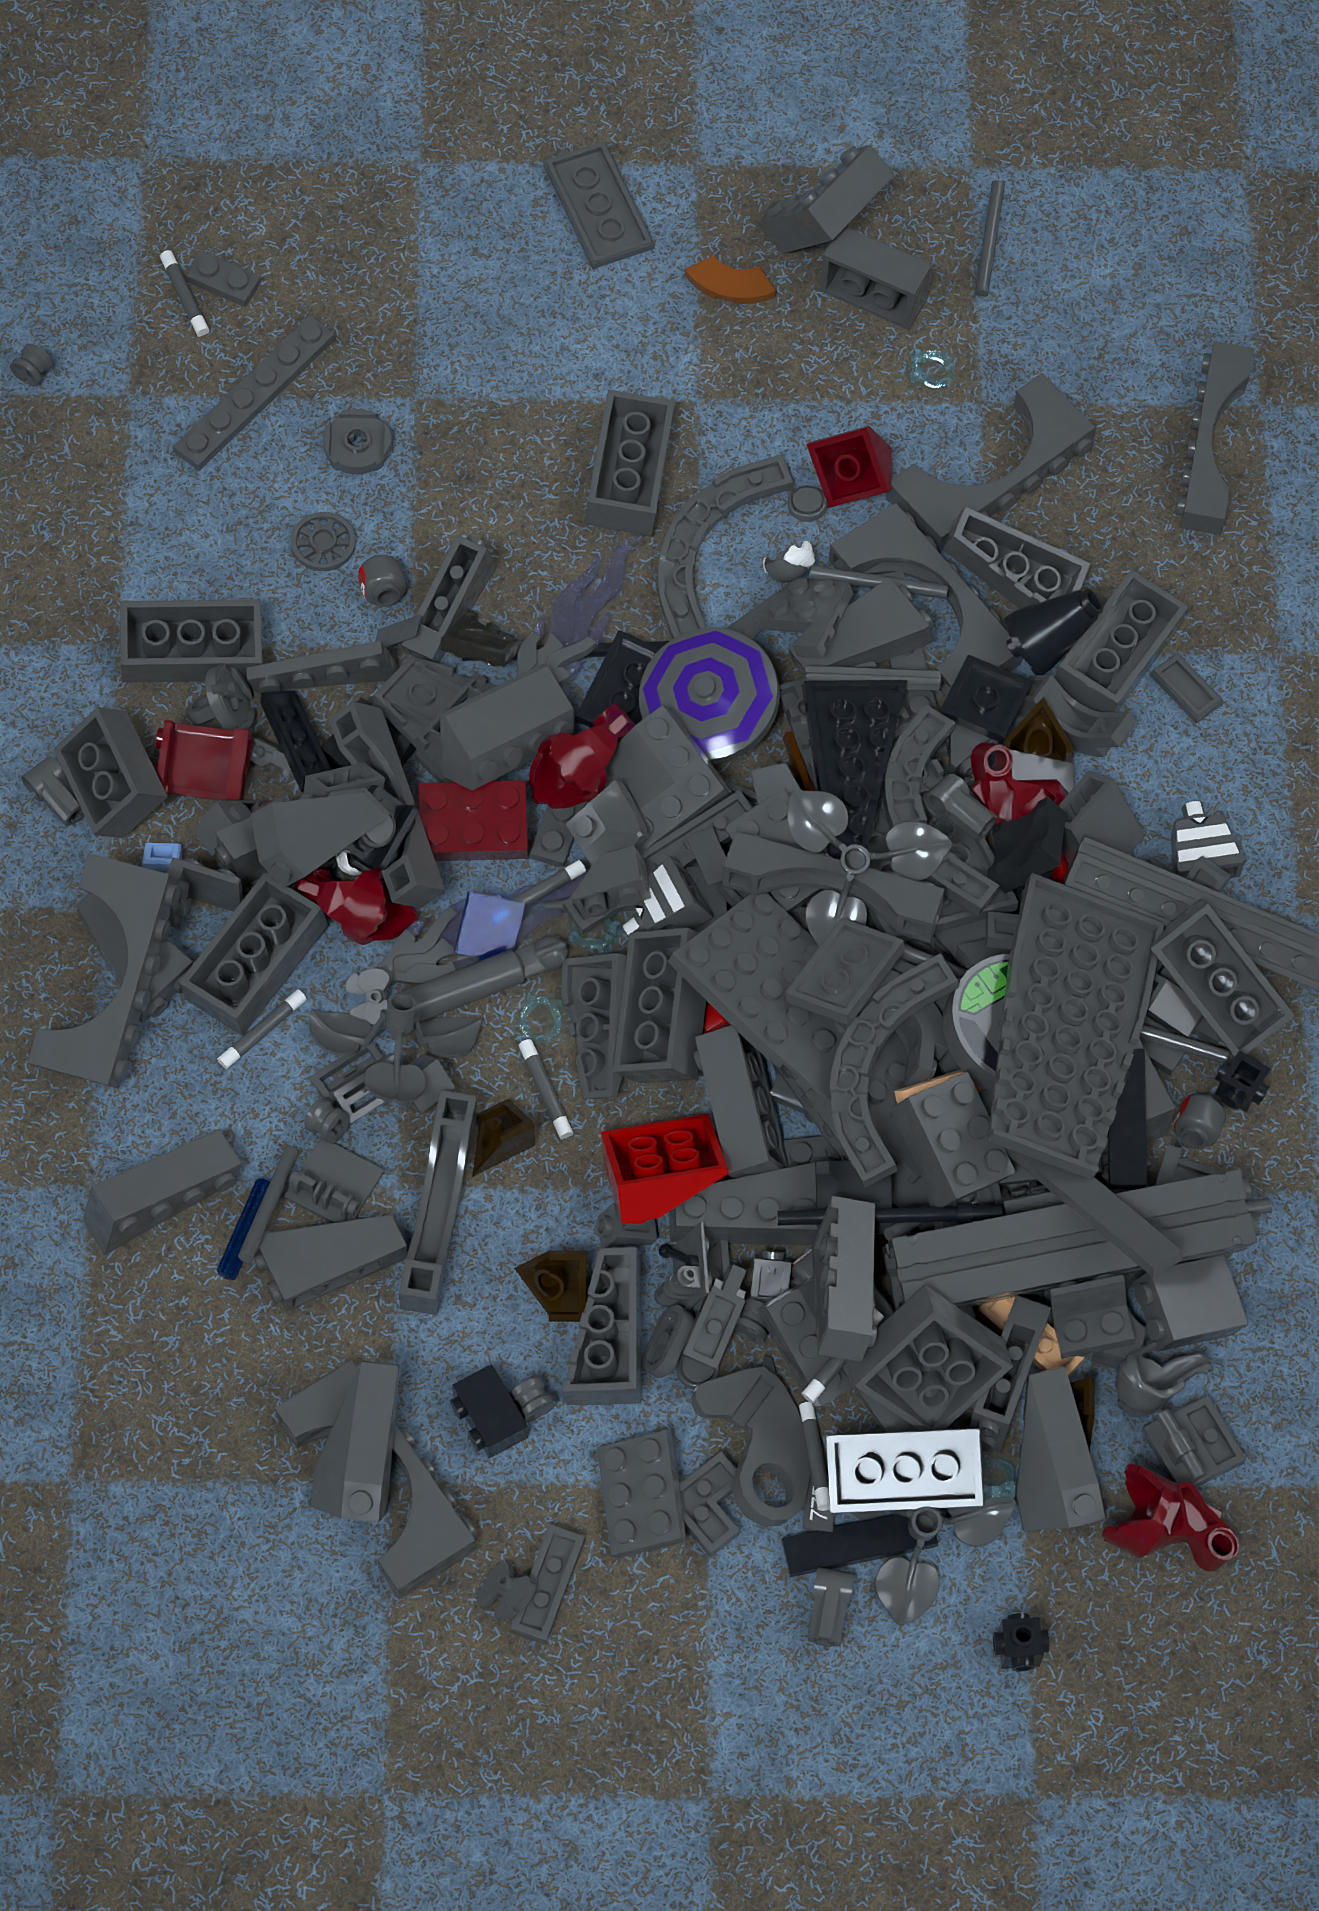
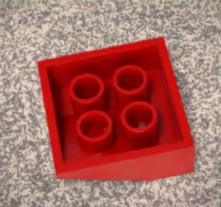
[600,1114,728,1224]

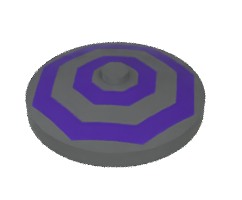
[639,628,780,764]

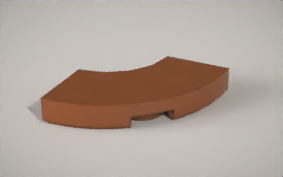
[685,255,776,304]

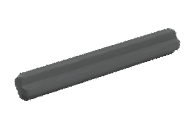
[803,665,942,691]

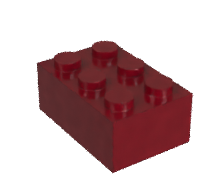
[419,781,527,861]

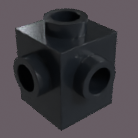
[1215,1050,1271,1113]
[993,1613,1049,1672]

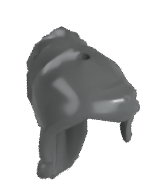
[1115,1342,1213,1418]

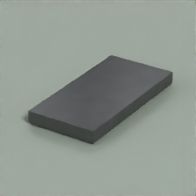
[543,141,654,269]

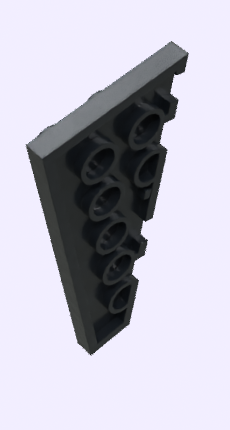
[802,680,907,860]

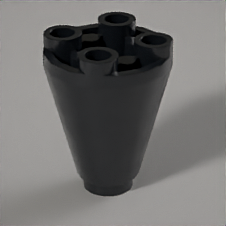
[1004,588,1103,675]

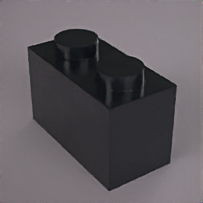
[450,1364,528,1458]

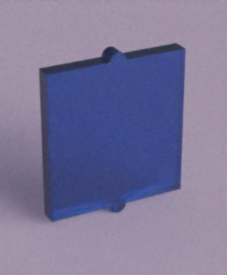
[454,891,525,961]

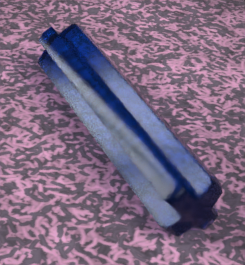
[217,1178,270,1281]

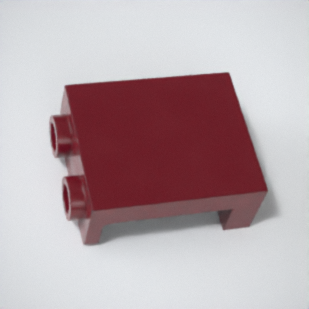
[153,720,253,801]

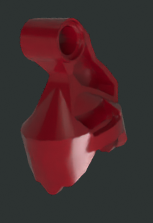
[528,702,636,809]
[969,742,1069,826]
[291,867,419,945]
[1102,1464,1239,1572]

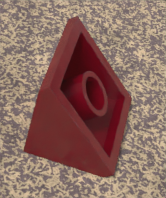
[806,426,892,508]

